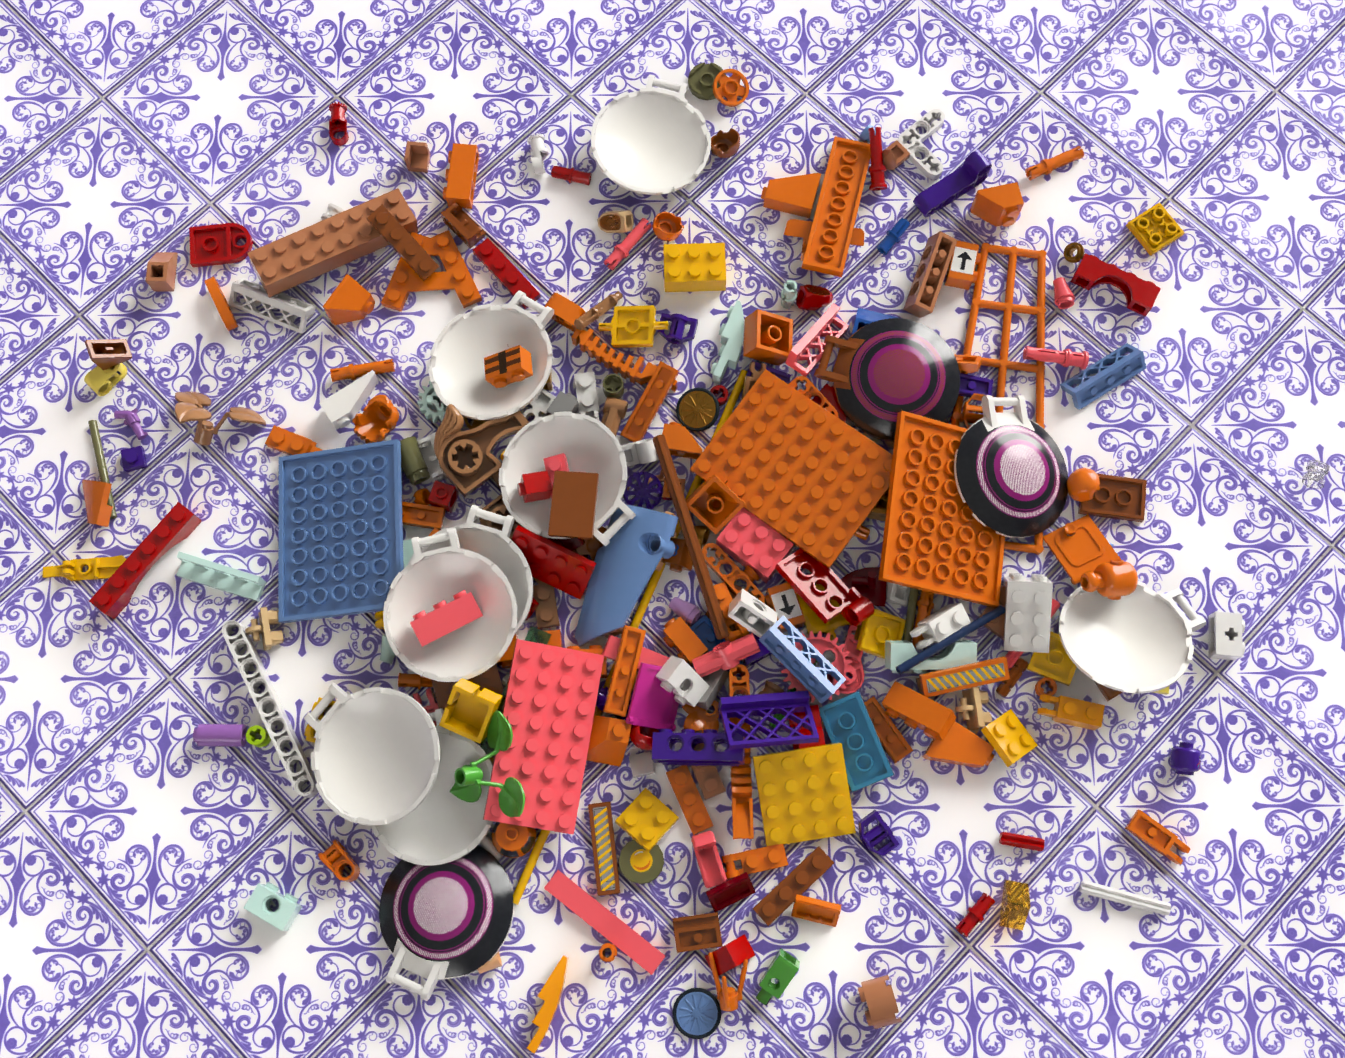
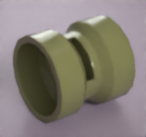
[603,374,624,399]

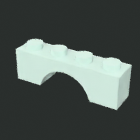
[885,640,977,674]

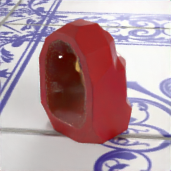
[796,284,833,311]

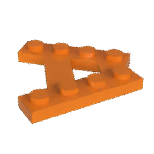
[381,230,482,312]

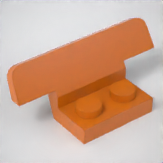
[784,219,865,261]

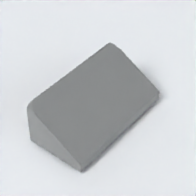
[696,669,729,711]

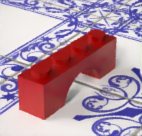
[1070,253,1161,317]

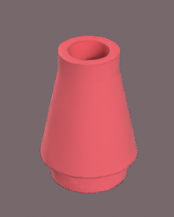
[1053,277,1075,309]

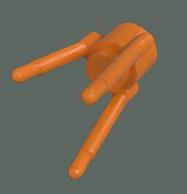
[708,952,748,1011]

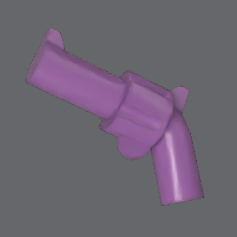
[114,408,148,440]

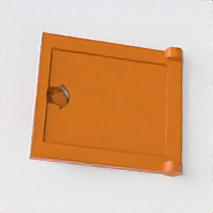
[1043,514,1121,585]

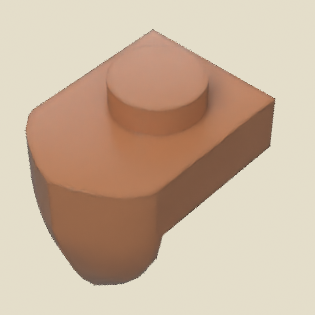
[882,140,911,170]

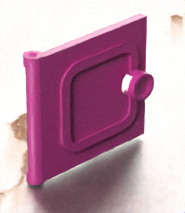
[626,662,679,732]

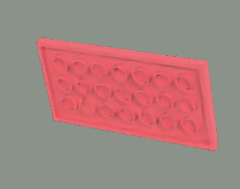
[483,639,604,835]

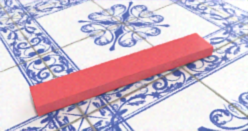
[544,870,665,975]

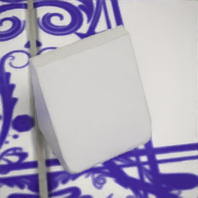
[886,582,910,607]
[628,751,655,778]

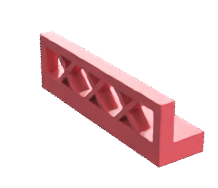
[785,303,849,377]

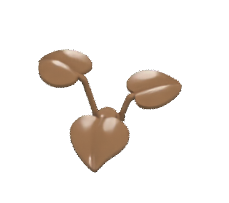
[174,391,266,445]

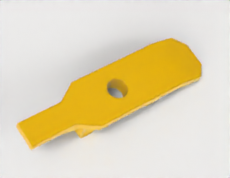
[43,555,126,581]

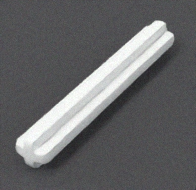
[1080,881,1171,915]

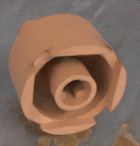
[858,975,902,1029]

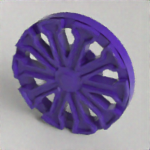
[623,471,663,510]

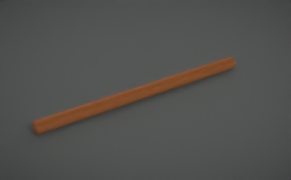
[653,435,729,640]

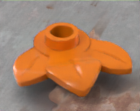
[682,700,719,733]

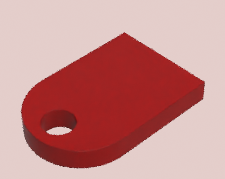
[189,223,253,267]

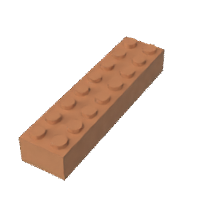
[247,188,418,298]

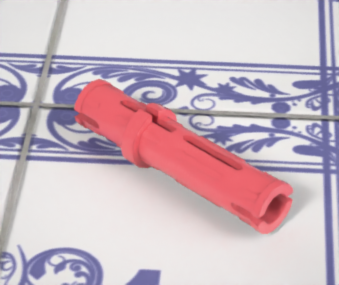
[604,218,652,270]

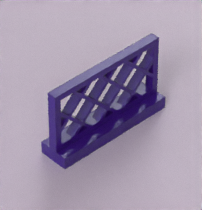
[718,690,819,750]

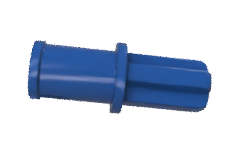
[877,218,910,255]

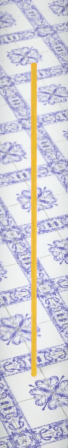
[513,370,747,905]

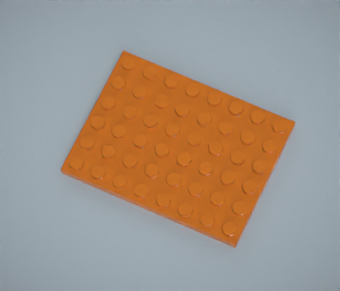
[690,369,893,569]
[878,411,1005,607]

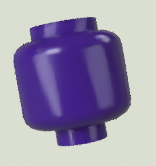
[1170,742,1201,775]

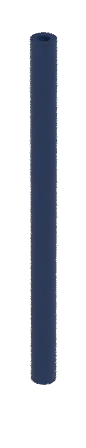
[896,605,1005,675]

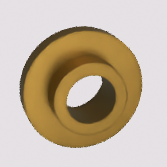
[1064,242,1085,263]

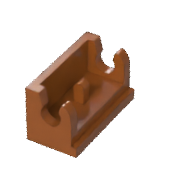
[441,203,487,249]

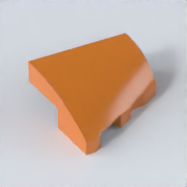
[82,480,113,527]

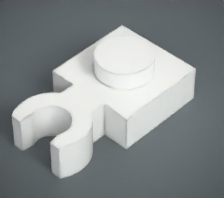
[523,389,556,420]

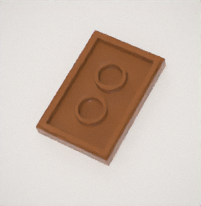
[548,471,599,539]
[1078,473,1147,523]

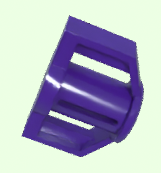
[658,313,698,345]
[858,810,899,856]

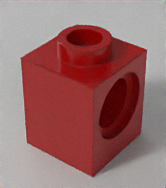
[428,480,459,513]

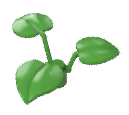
[450,710,525,817]

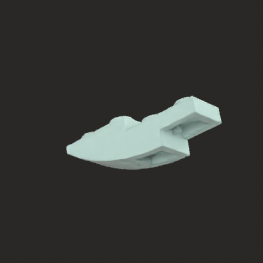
[710,300,744,385]

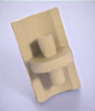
[245,607,284,651]
[955,687,992,730]

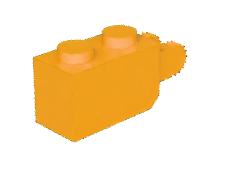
[1037,694,1105,730]

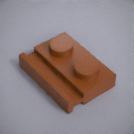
[672,912,722,953]

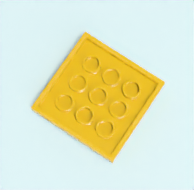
[752,742,856,846]

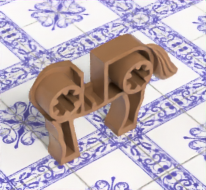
[434,404,529,539]

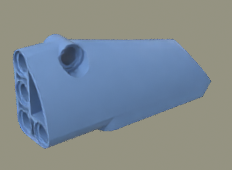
[575,504,678,647]

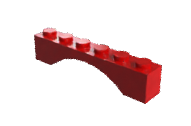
[89,502,202,619]

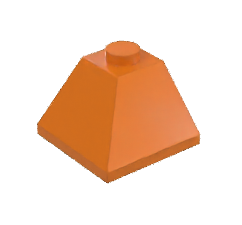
[323,274,375,325]
[686,474,746,535]
[587,715,632,767]

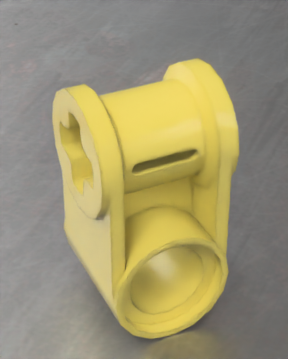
[84,363,127,396]

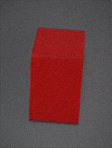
[704,934,755,976]

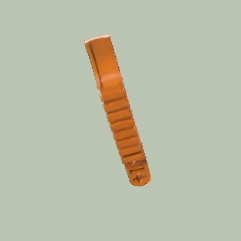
[544,293,677,392]
[728,664,754,840]

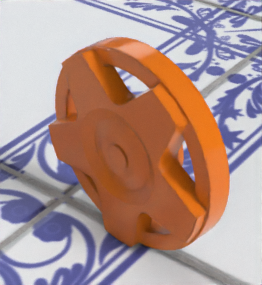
[713,69,749,107]

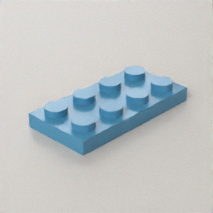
[819,691,894,792]

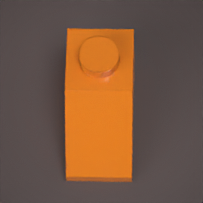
[662,422,702,460]

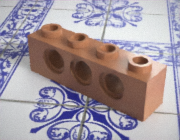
[903,231,957,318]

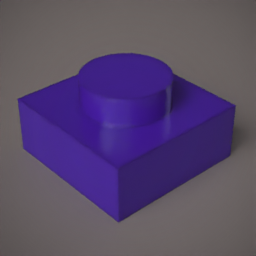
[120,446,147,472]

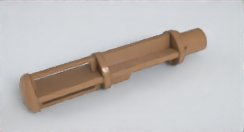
[574,291,623,330]

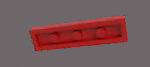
[473,238,541,309]

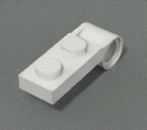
[621,438,658,467]

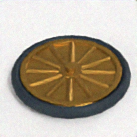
[676,388,720,432]

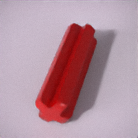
[999,832,1045,851]

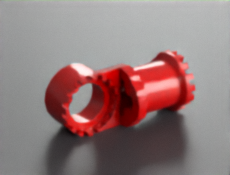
[329,102,349,146]

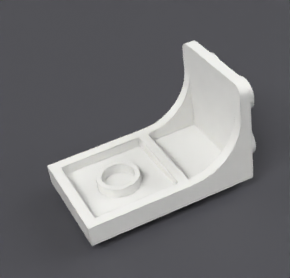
[1003,573,1053,653]

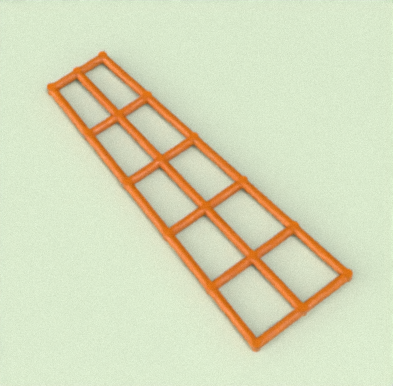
[951,243,1047,555]

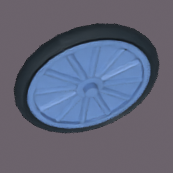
[672,988,721,1039]

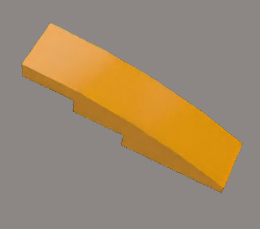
[527,955,569,1054]

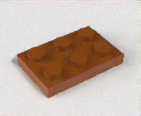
[431,664,505,710]

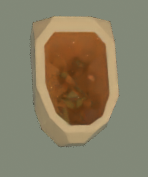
[597,210,634,233]

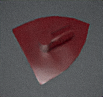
[841,567,887,607]

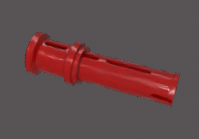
[868,127,887,191]

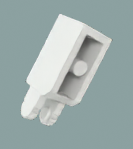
[910,603,971,650]

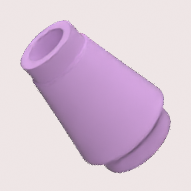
[669,597,702,625]

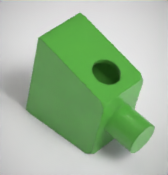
[756,948,800,1006]

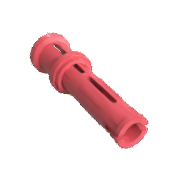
[1023,346,1089,370]

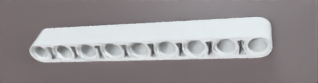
[222,620,318,798]

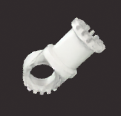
[527,133,549,175]

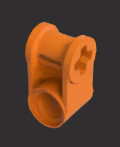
[318,839,360,882]

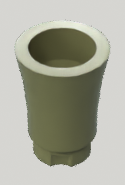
[400,436,431,486]

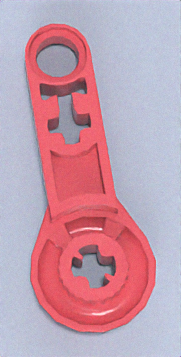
[827,623,864,694]

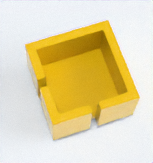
[439,678,503,744]

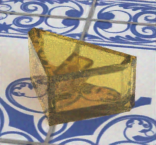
[999,880,1031,930]

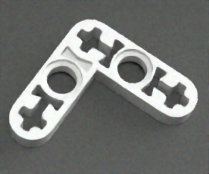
[898,109,945,180]

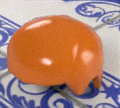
[652,211,684,242]
[1067,468,1100,502]

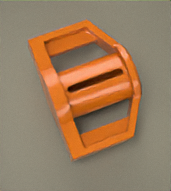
[962,393,984,429]

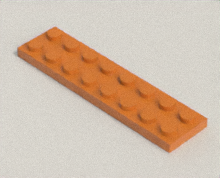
[801,136,871,277]

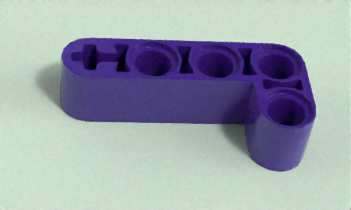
[913,149,992,218]

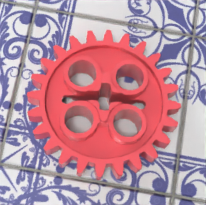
[780,631,853,703]

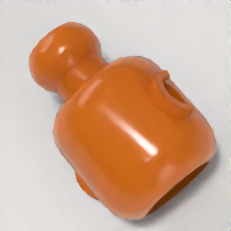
[1080,560,1138,600]

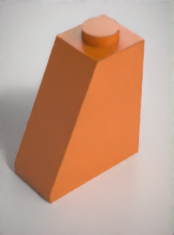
[761,173,821,218]
[922,721,995,768]

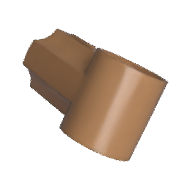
[601,396,628,437]

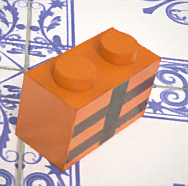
[484,345,533,388]

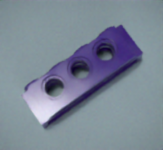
[652,729,745,766]

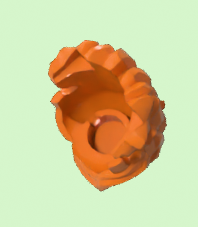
[352,394,399,444]

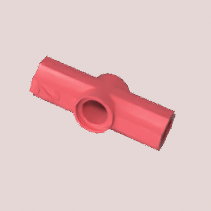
[692,633,760,678]

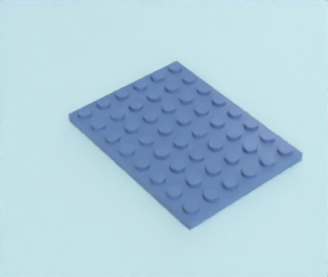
[278,439,404,624]

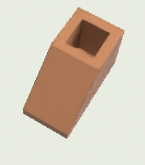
[146,252,178,292]

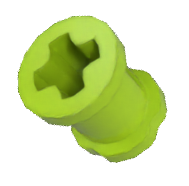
[246,725,271,748]

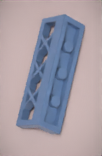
[1060,343,1146,410]
[759,615,846,704]

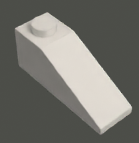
[319,370,379,430]

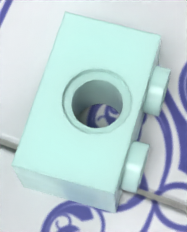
[244,882,302,931]

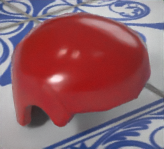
[629,725,659,750]

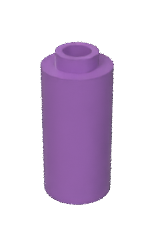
[193,724,247,747]

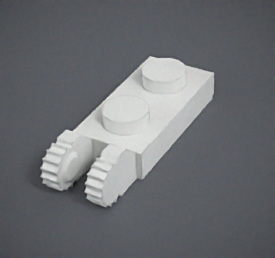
[574,371,600,421]

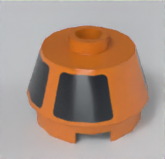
[491,822,536,858]

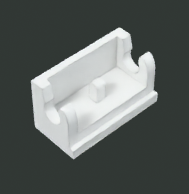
[417,432,447,484]

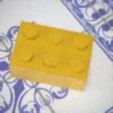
[663,243,726,292]

